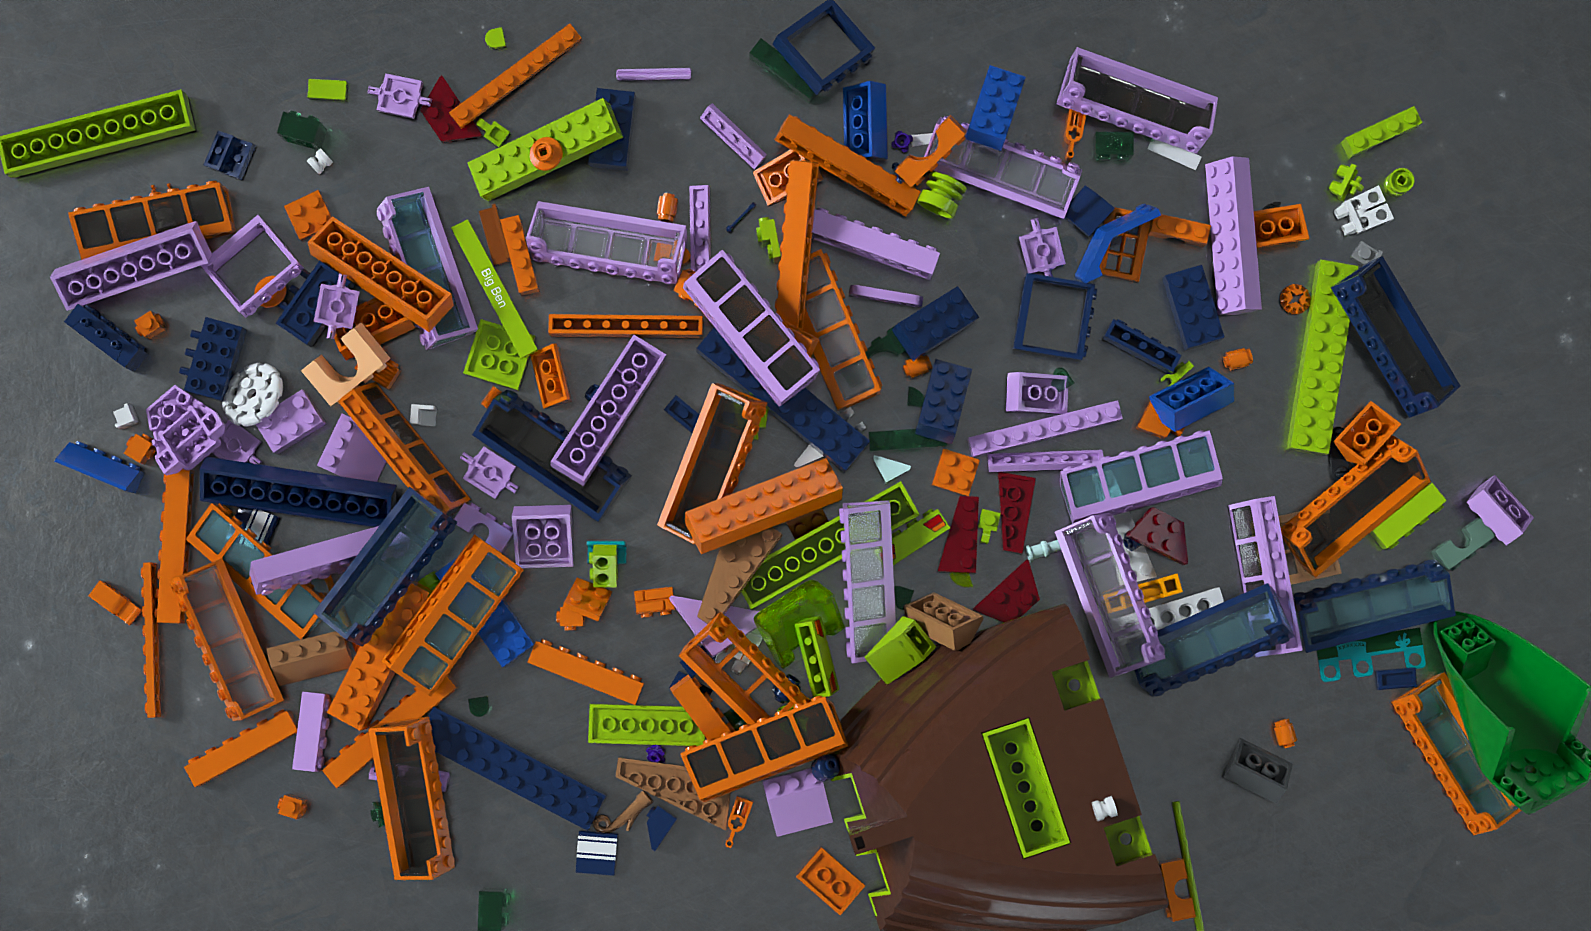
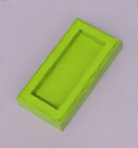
[307,79,348,101]

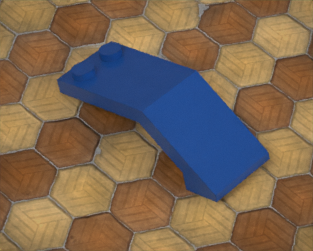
[1075,204,1161,283]

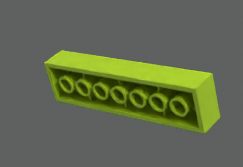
[467,98,623,201]

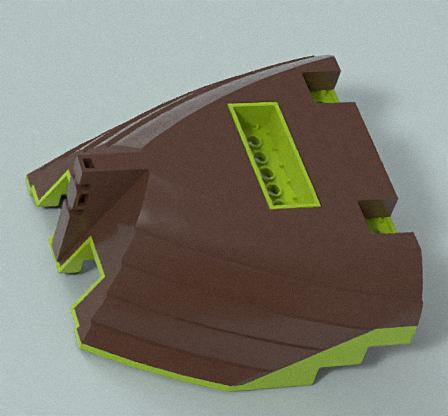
[824,603,1168,931]

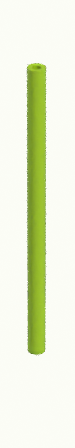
[1172,801,1204,931]

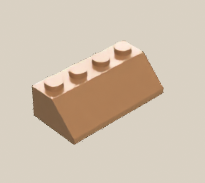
[904,592,983,651]
[266,631,353,686]

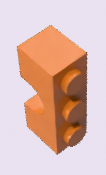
[1149,214,1211,247]
[1158,858,1196,922]

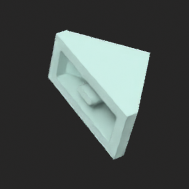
[873,455,911,484]

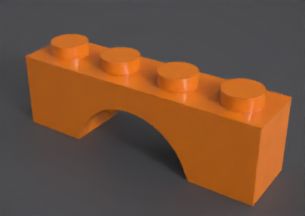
[895,115,967,187]
[500,215,540,296]

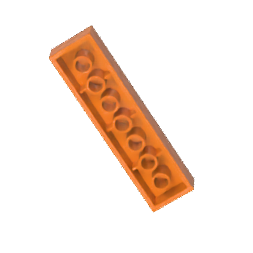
[307,216,454,332]
[685,458,843,554]
[327,574,433,731]

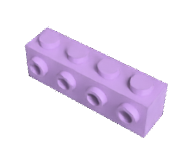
[292,692,332,772]

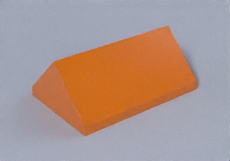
[1254,204,1309,248]
[530,343,572,409]
[1334,401,1401,466]

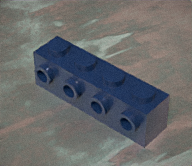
[1102,319,1182,374]

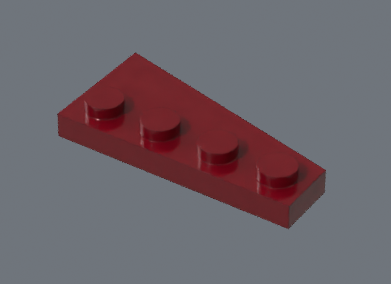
[998,472,1036,554]
[937,496,979,574]

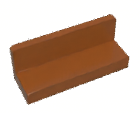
[479,204,511,267]

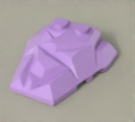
[146,385,225,475]

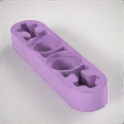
[849,285,923,307]

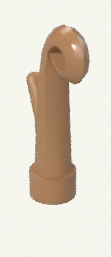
[593,790,653,833]

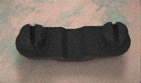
[1329,426,1349,481]

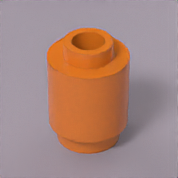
[657,193,678,222]
[1223,348,1253,371]
[903,355,932,379]
[1274,718,1298,748]

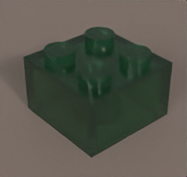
[277,110,327,150]
[478,888,510,931]

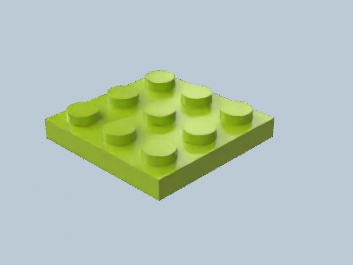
[463,319,536,391]

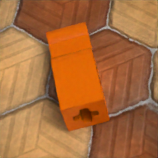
[1064,109,1086,162]
[88,580,142,626]
[725,795,754,848]

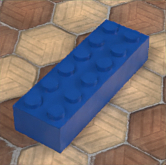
[435,558,535,667]

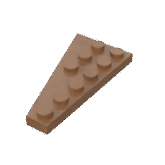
[697,527,783,624]
[616,757,731,831]

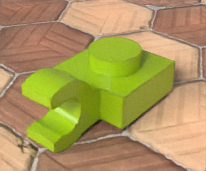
[476,118,510,148]
[1160,361,1194,387]
[978,509,1001,544]

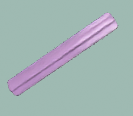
[616,68,691,80]

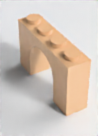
[301,323,391,406]

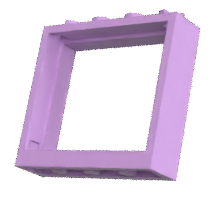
[201,215,304,318]

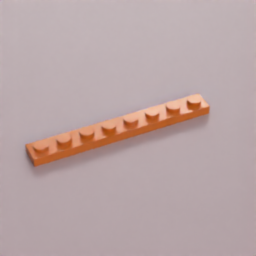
[449,24,582,129]
[141,562,161,718]

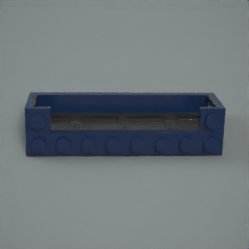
[472,390,632,522]

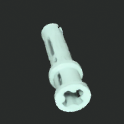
[1025,532,1085,563]

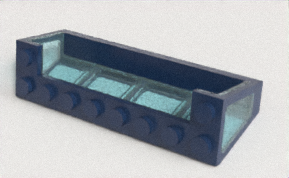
[313,487,458,647]
[1293,560,1456,653]
[1126,583,1295,697]

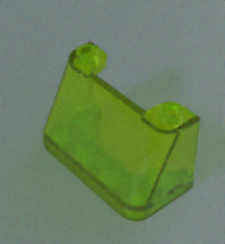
[754,580,845,669]

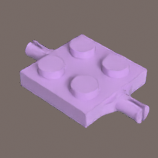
[368,73,432,119]
[1019,218,1066,277]
[314,274,360,340]
[212,420,262,464]
[460,446,519,499]

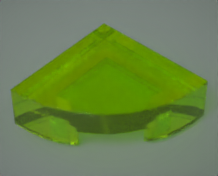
[949,573,973,587]

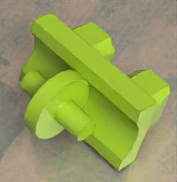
[1329,163,1364,202]

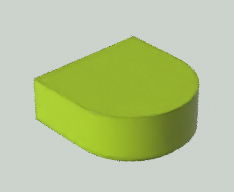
[485,27,506,49]

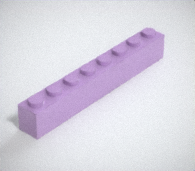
[967,400,1123,458]

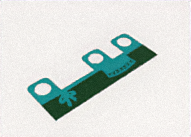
[1317,628,1426,682]

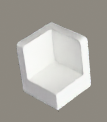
[113,403,140,430]
[410,404,437,427]

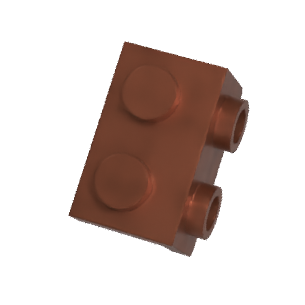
[786,508,829,540]

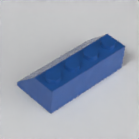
[843,81,888,162]
[1149,367,1234,432]
[54,441,145,494]

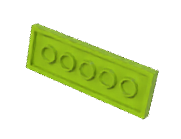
[588,704,705,746]

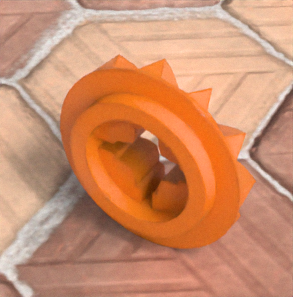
[1280,284,1311,314]

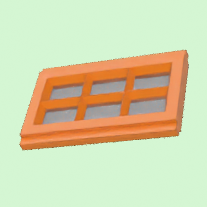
[1099,207,1151,282]

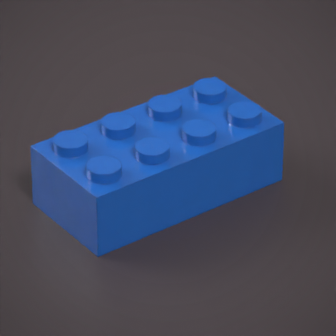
[966,65,1026,151]

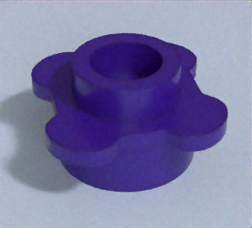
[891,131,913,153]
[646,745,666,763]

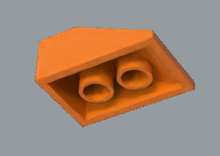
[753,149,824,206]

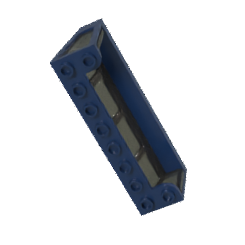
[1331,256,1461,418]

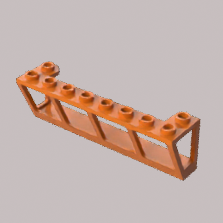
[679,612,829,757]

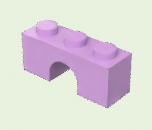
[454,502,513,553]

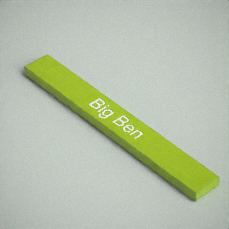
[451,219,538,359]

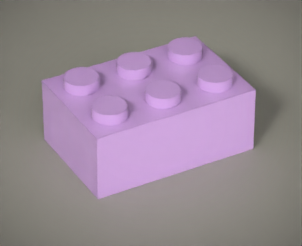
[256,390,327,454]
[1467,475,1534,545]

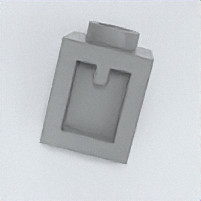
[1350,241,1383,266]

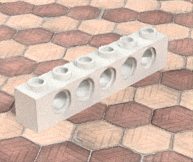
[1109,587,1224,646]

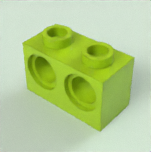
[589,545,618,587]

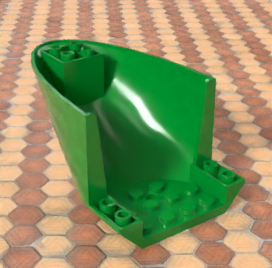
[1433,611,1591,815]

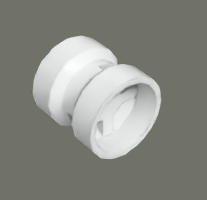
[307,148,333,175]
[1092,796,1118,822]

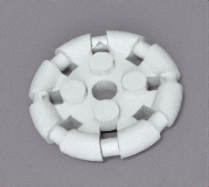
[222,363,283,426]

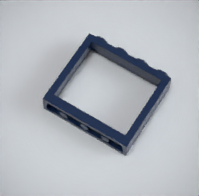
[772,0,875,95]
[1013,273,1097,360]

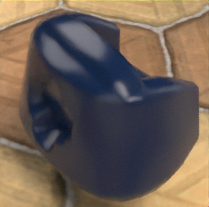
[584,384,600,402]

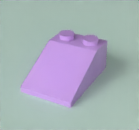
[1006,372,1069,414]

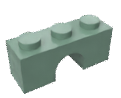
[1431,518,1495,571]

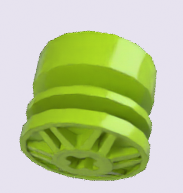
[917,172,967,219]

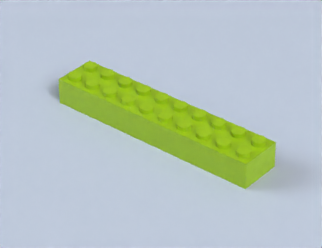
[0,89,196,178]
[1286,260,1358,456]
[741,481,920,610]

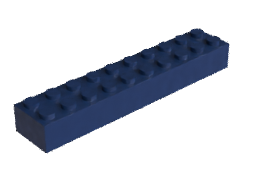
[696,327,870,473]
[200,457,397,527]
[428,706,607,831]

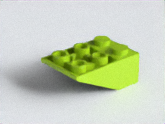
[864,616,936,685]

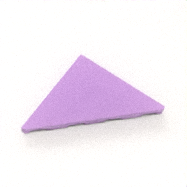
[669,596,773,658]

